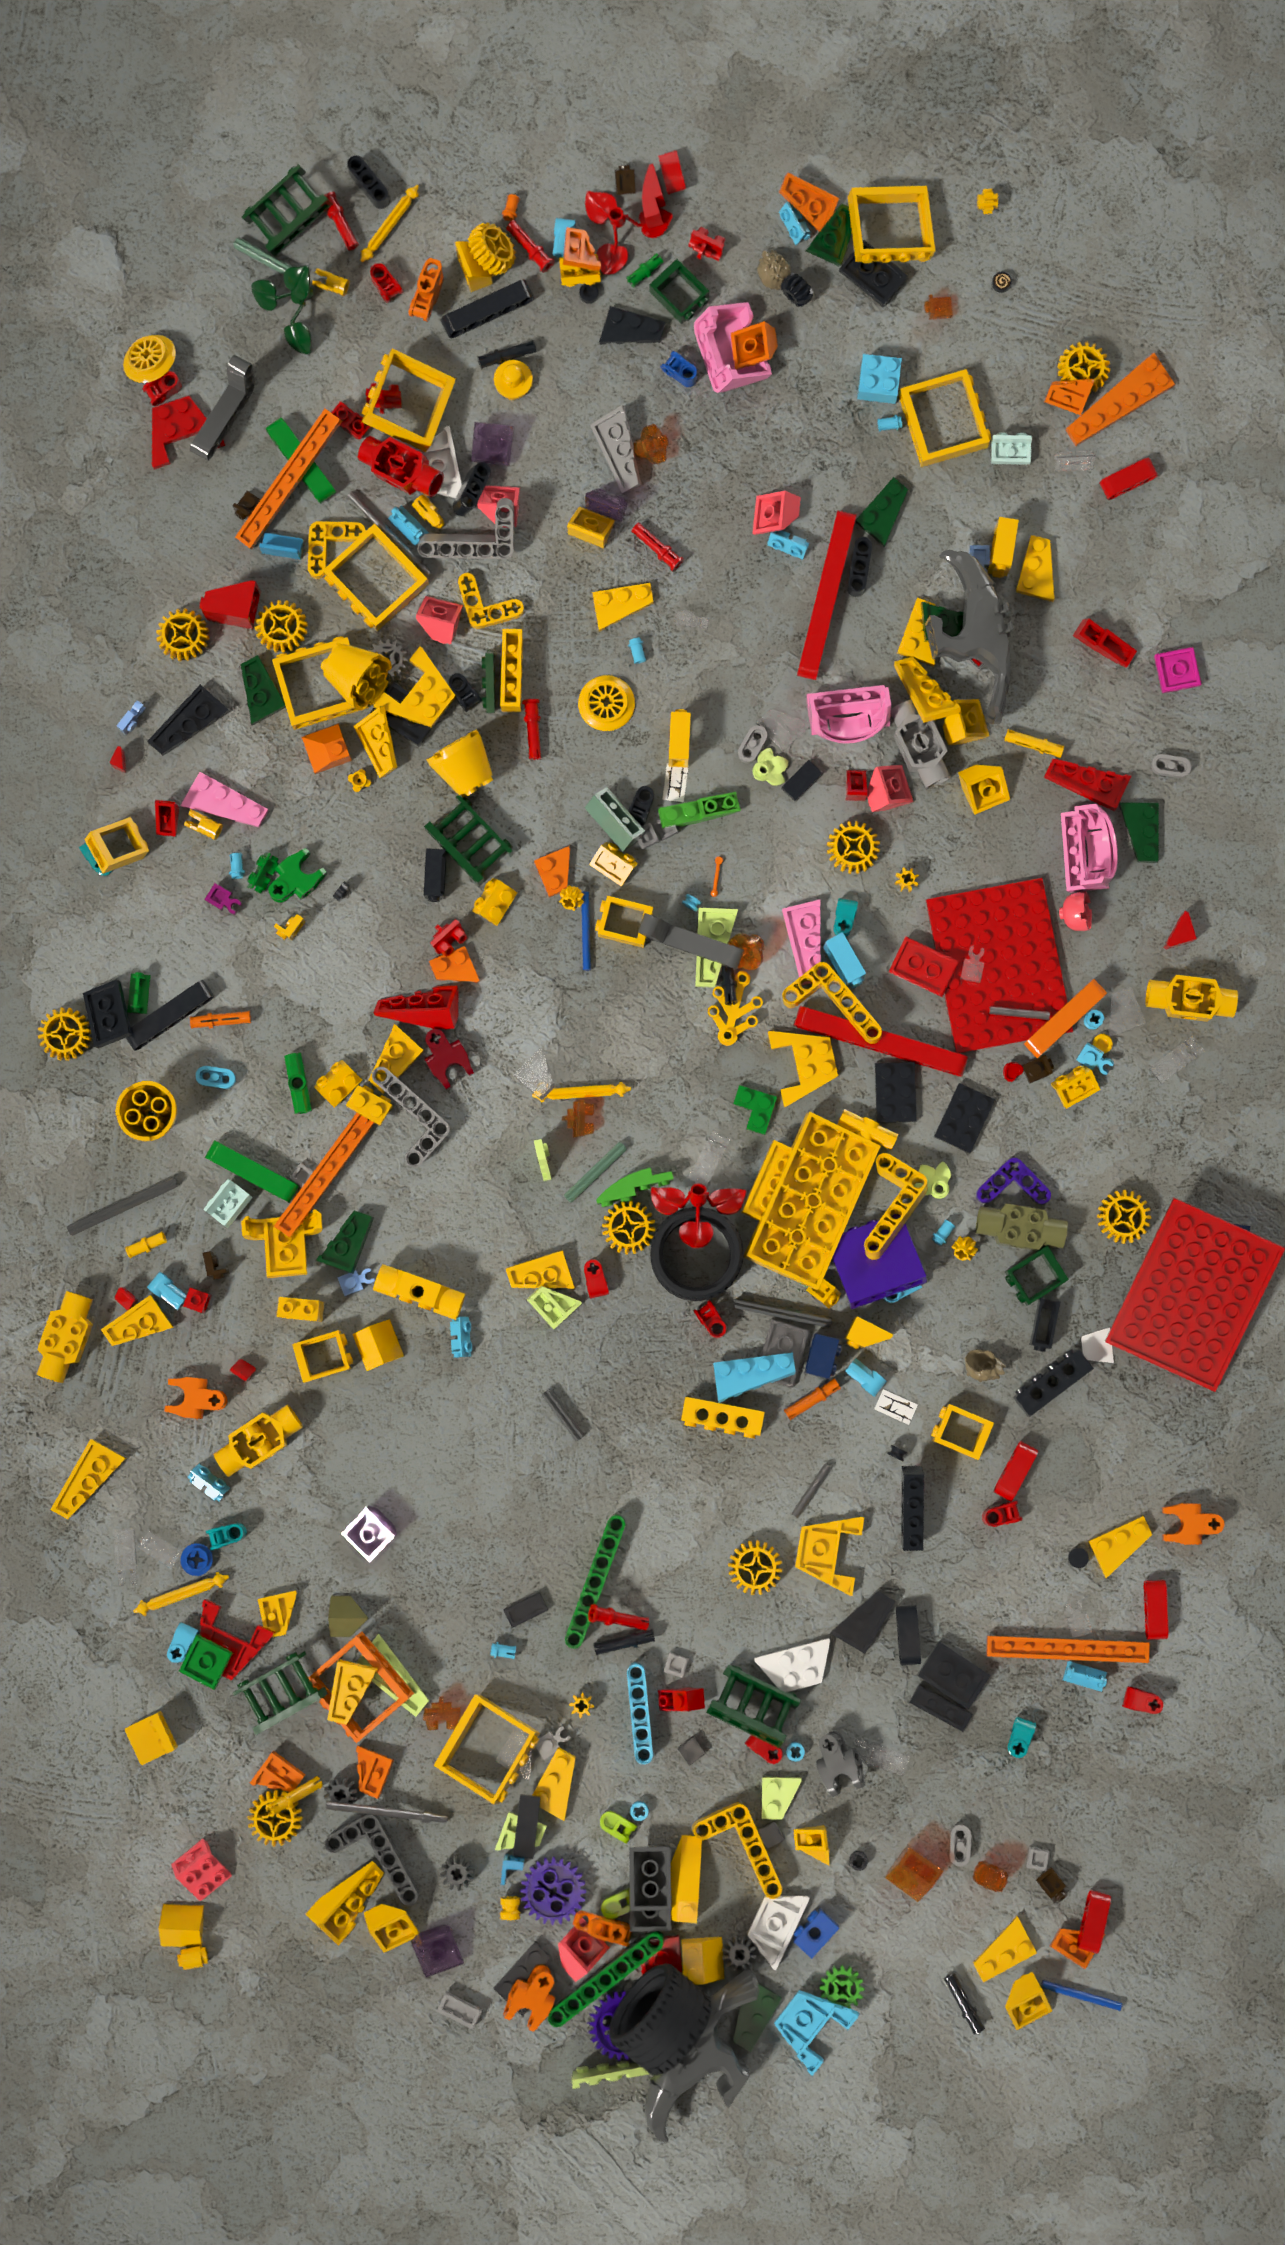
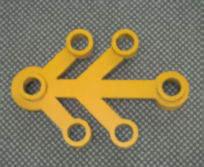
[707,971,763,1046]

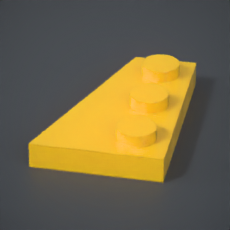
[368,1024,424,1095]

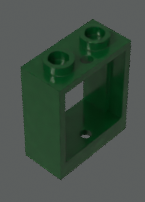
[649,259,709,324]
[1005,1246,1069,1306]

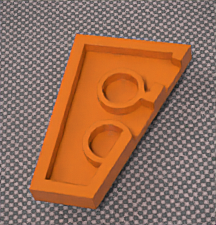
[779,173,839,231]

